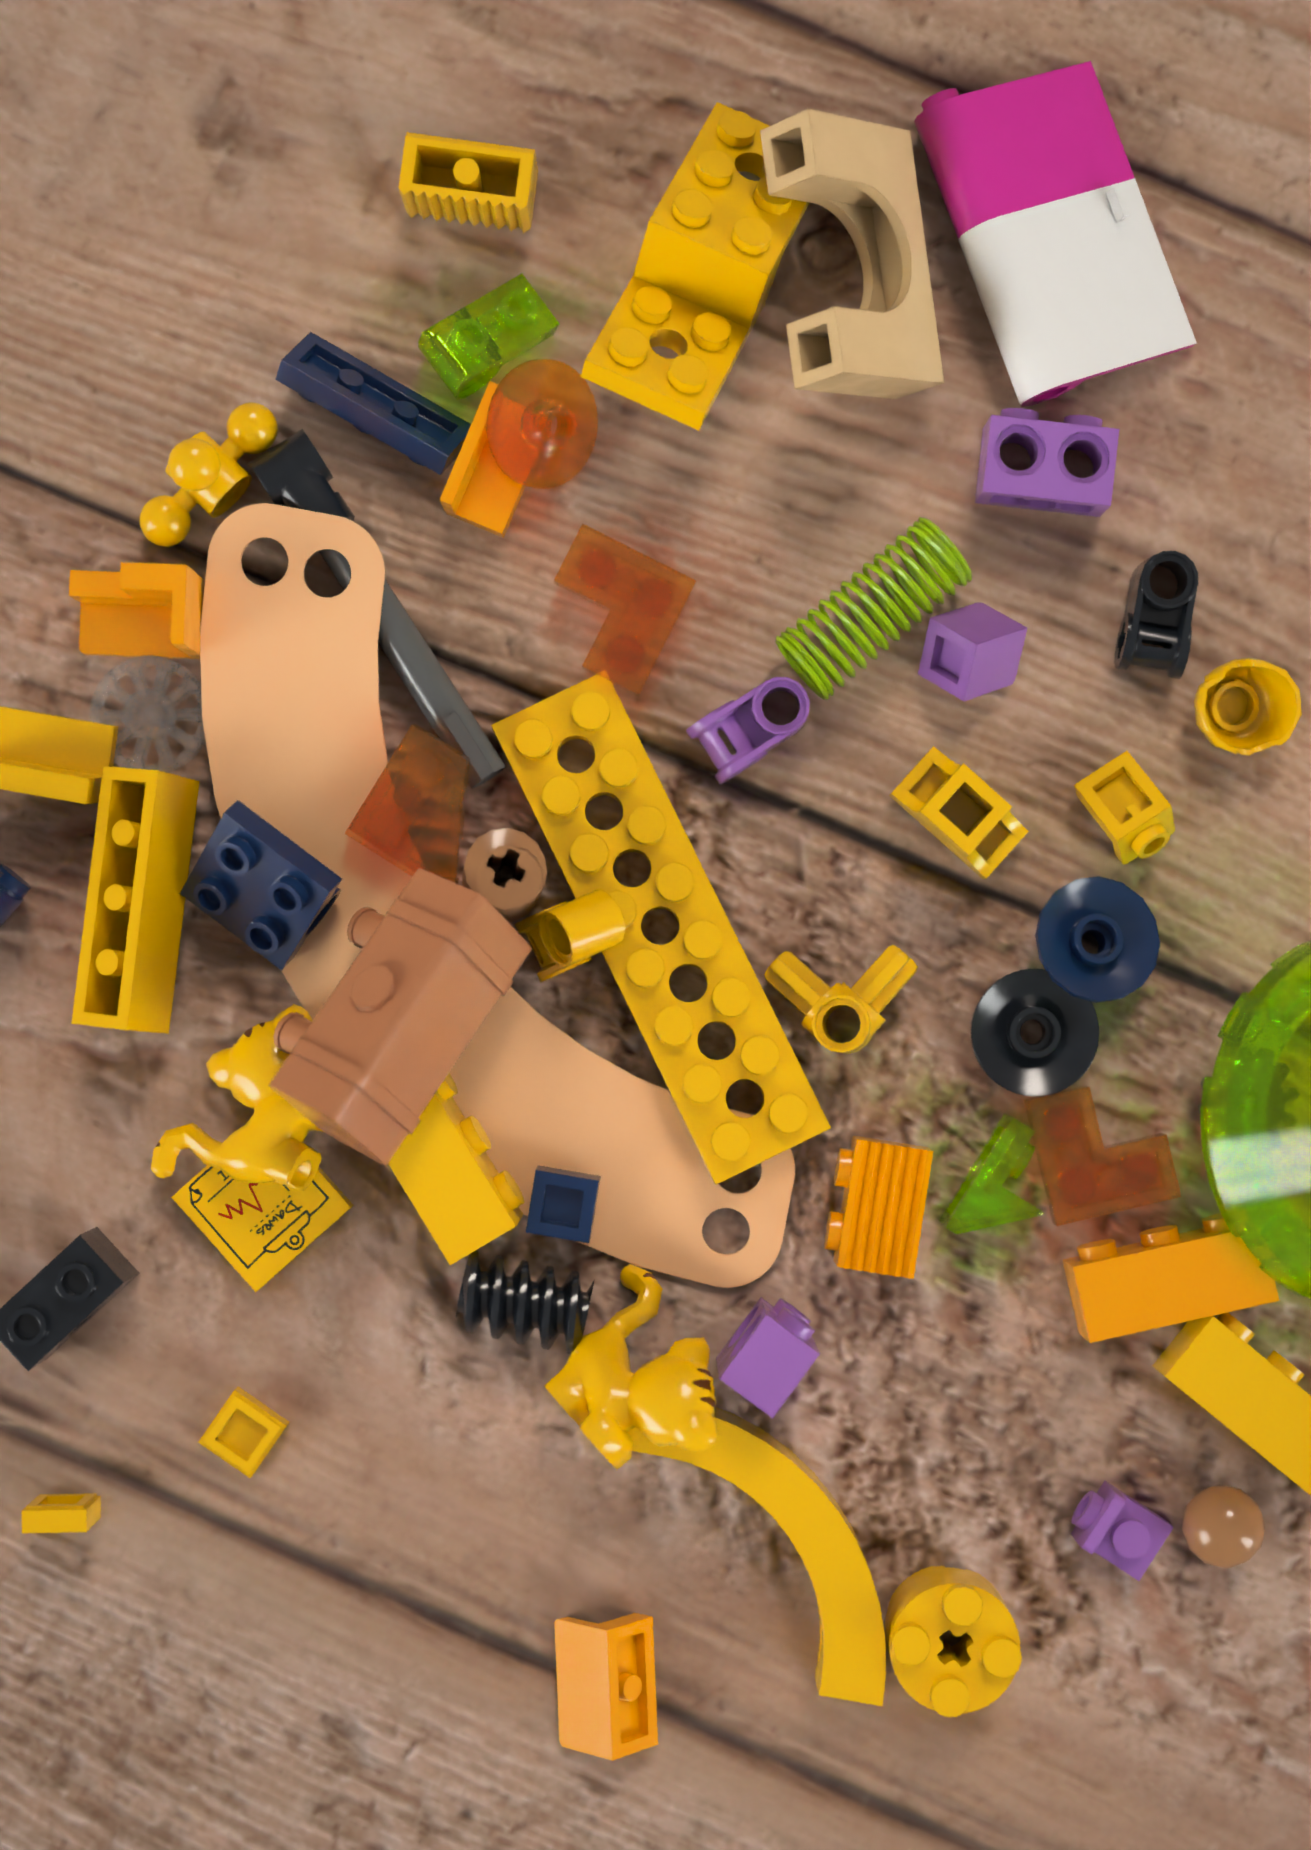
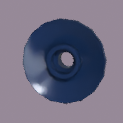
[1035,876,1160,1003]

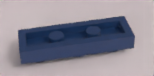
[275,332,471,475]

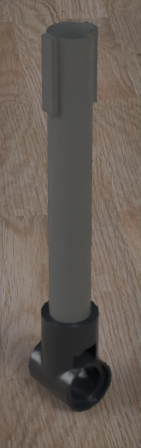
[249,429,506,789]

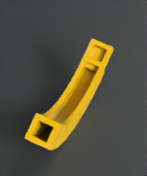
[627,1407,886,1706]

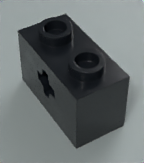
[0,1227,139,1371]

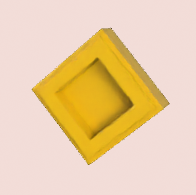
[198,1386,290,1478]
[21,1493,101,1533]

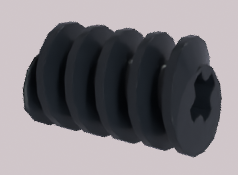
[456,1250,595,1354]

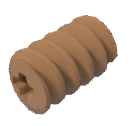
[462,828,547,922]

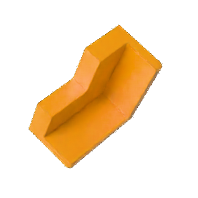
[69,562,205,660]

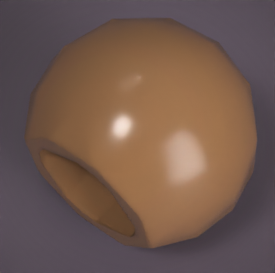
[1182,1484,1265,1569]

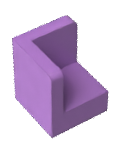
[918,602,1027,701]

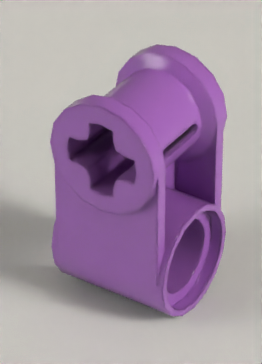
[686,677,810,784]

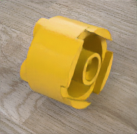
[884,1566,1022,1717]

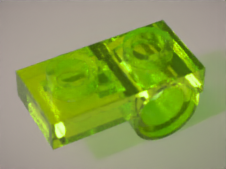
[418,273,560,400]

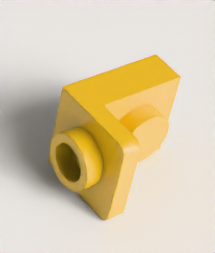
[1074,751,1175,865]

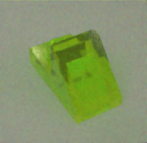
[939,1114,1044,1234]

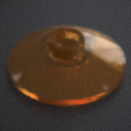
[487,359,598,489]

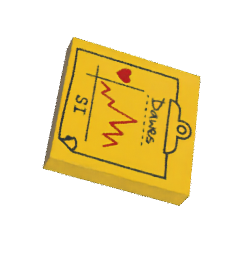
[171,1165,354,1292]

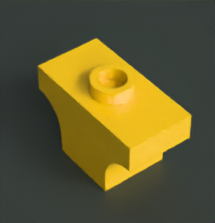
[889,746,1029,879]

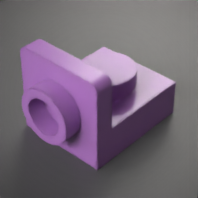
[1071,1481,1174,1581]

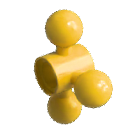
[139,402,278,547]

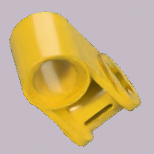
[515,890,625,983]

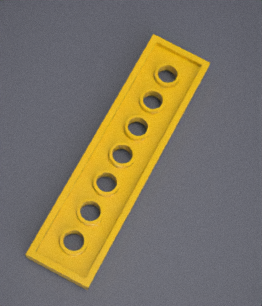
[491,670,831,1185]

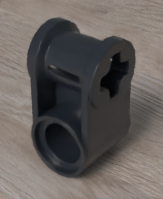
[1114,551,1198,679]

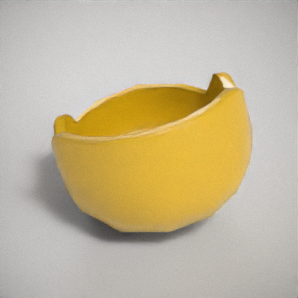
[1194,658,1302,756]

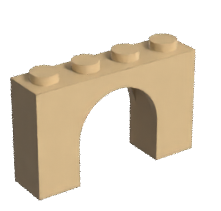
[760,109,944,399]

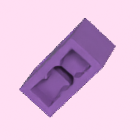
[975,408,1119,517]
[716,1297,820,1418]

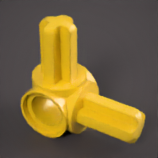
[764,945,918,1054]

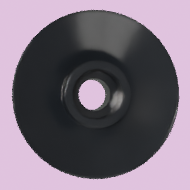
[971,969,1099,1096]

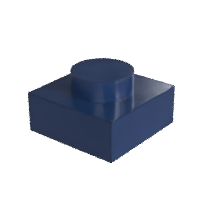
[526,1165,601,1243]

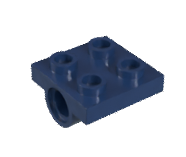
[179,800,342,971]

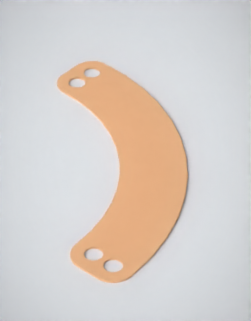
[200,503,795,1288]

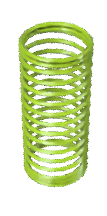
[775,517,972,700]

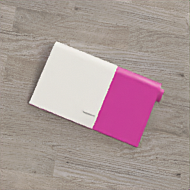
[914,61,1197,407]

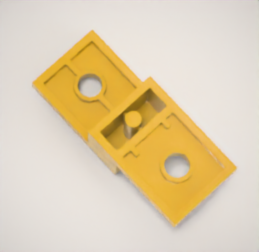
[580,102,810,431]

